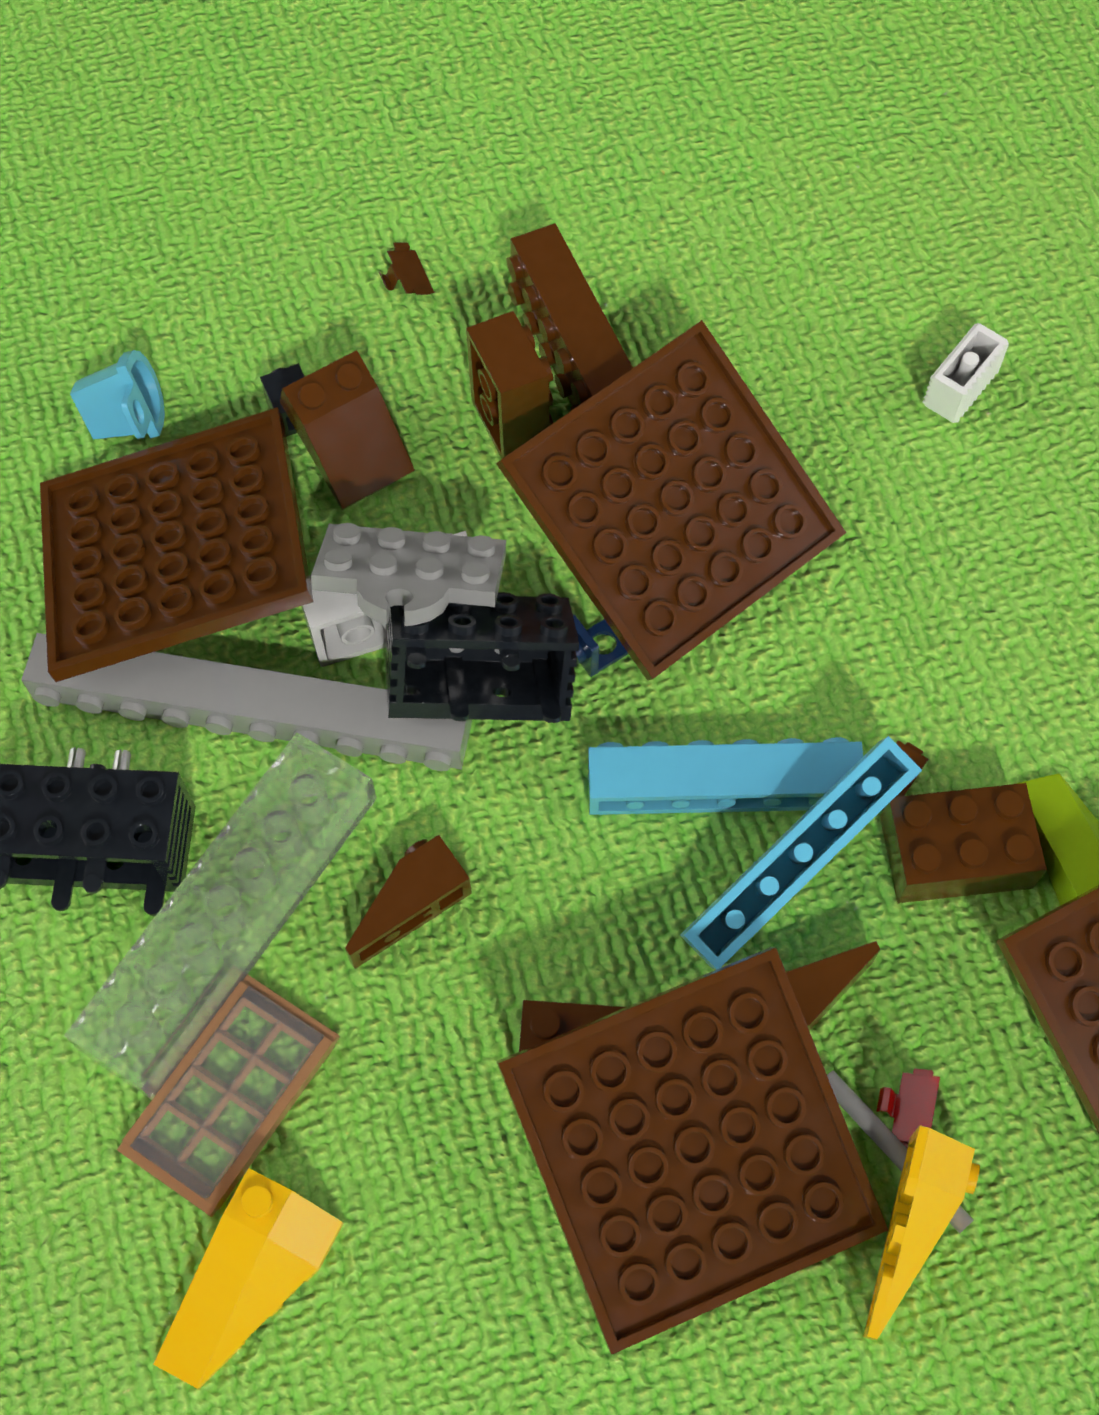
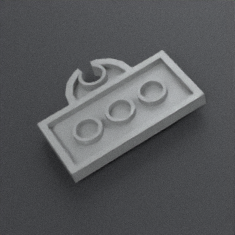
[311,523,506,626]

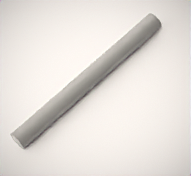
[827,1070,974,1234]

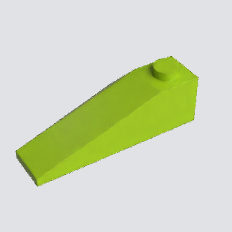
[1017,773,1099,906]

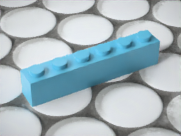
[680,736,922,970]
[588,737,863,815]

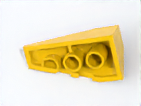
[863,1125,980,1340]

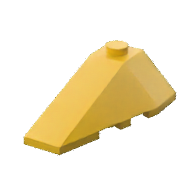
[153,1168,344,1389]

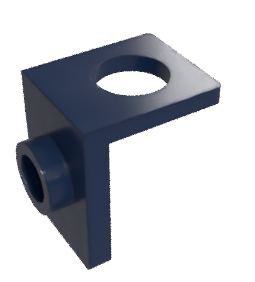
[573,615,628,677]

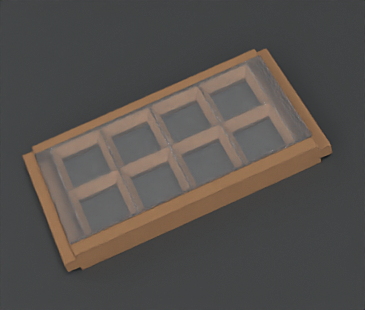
[117,974,340,1217]

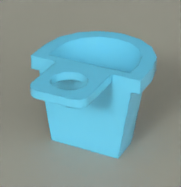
[70,350,165,440]

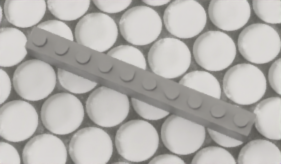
[21,633,472,771]

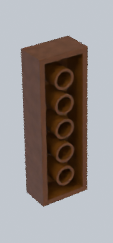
[506,223,633,411]

